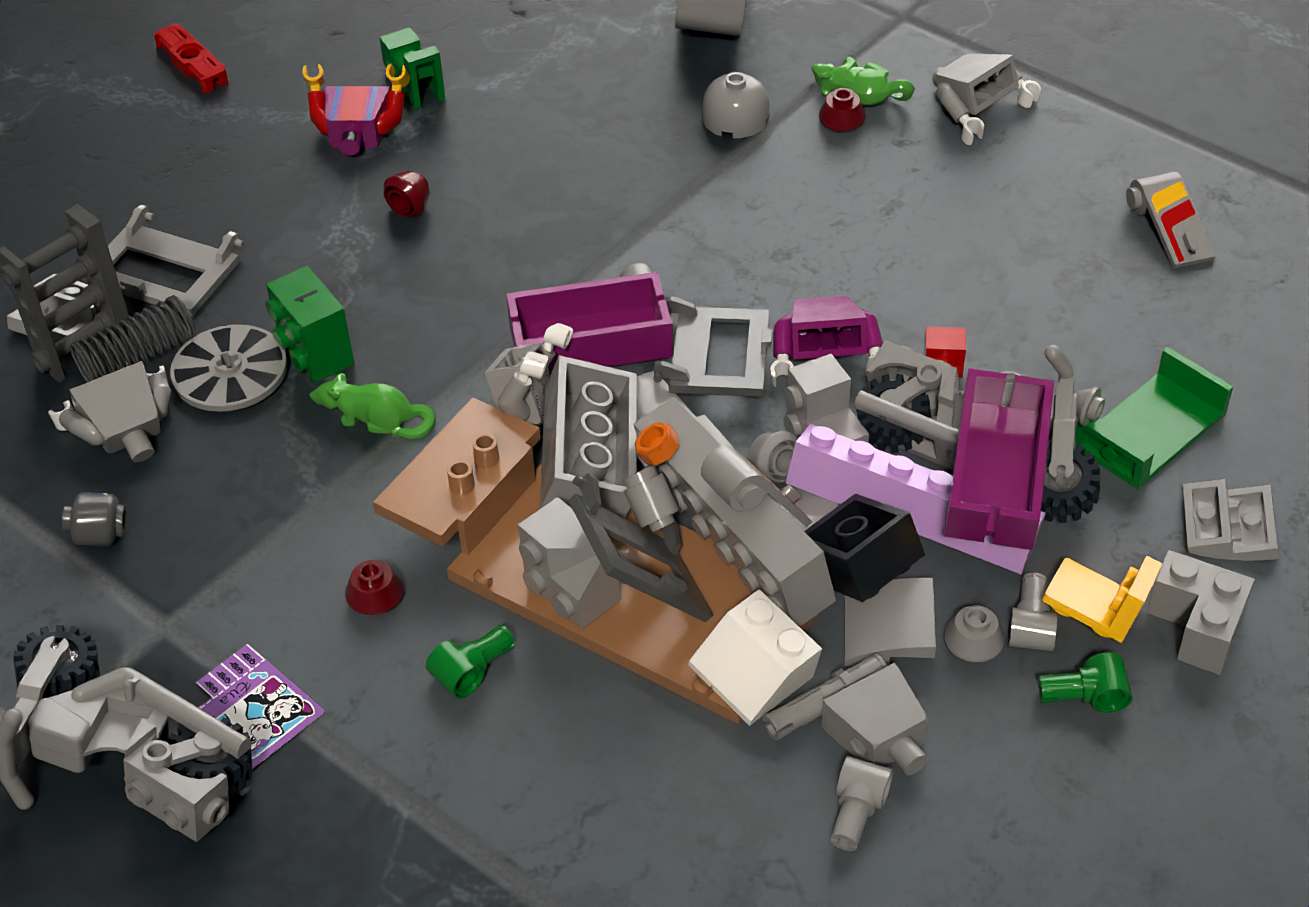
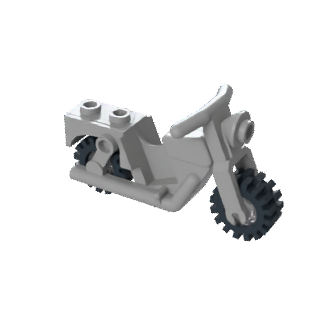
[855,340,1105,523]
[0,625,252,842]

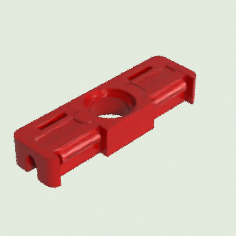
[153,23,229,93]

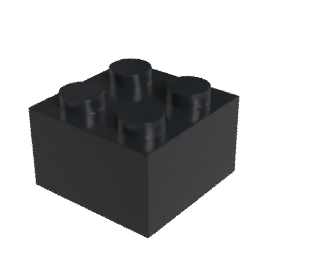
[804,494,925,603]

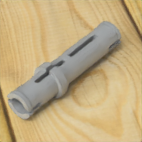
[762,653,887,741]

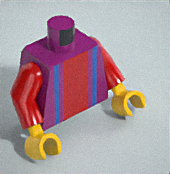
[302,64,410,156]

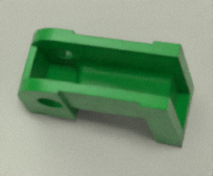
[379,27,446,110]

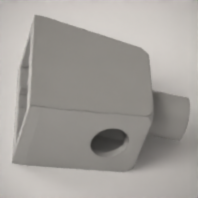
[821,663,928,775]

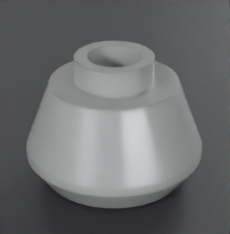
[749,431,798,485]
[944,605,1005,663]

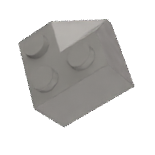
[518,497,621,629]

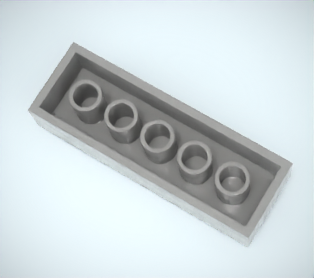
[633,397,836,627]

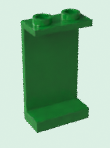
[1075,346,1233,490]

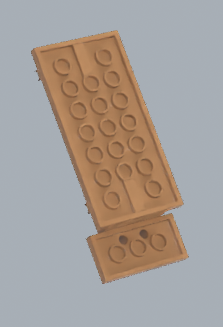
[373,397,820,724]

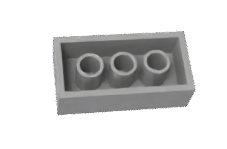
[540,355,637,519]

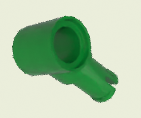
[425,624,515,699]
[1038,652,1133,713]

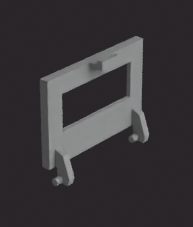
[81,205,245,317]

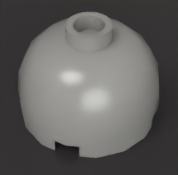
[702,72,770,138]

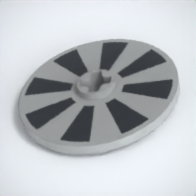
[170,325,288,412]

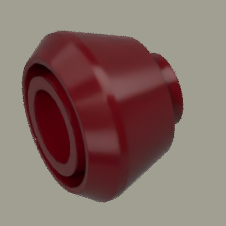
[819,88,866,133]
[383,171,430,217]
[345,560,404,615]

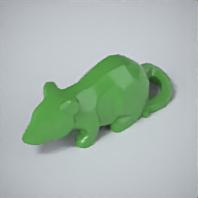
[811,57,915,106]
[309,373,436,439]

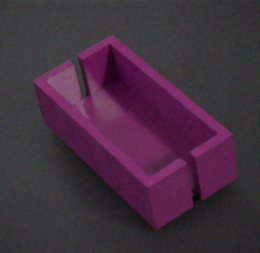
[506,272,673,375]
[944,368,1054,550]

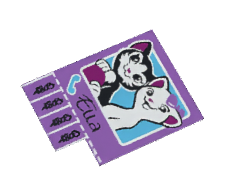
[196,644,326,769]

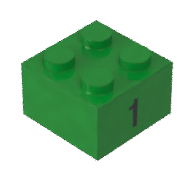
[266,266,355,383]

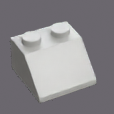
[688,589,822,726]

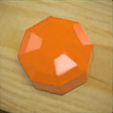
[635,422,679,466]

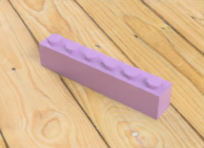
[786,424,1046,574]

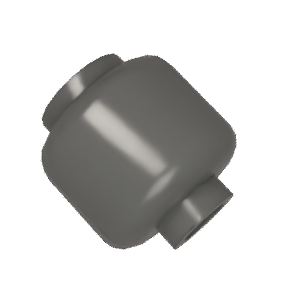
[62,492,126,547]

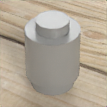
[623,465,679,532]

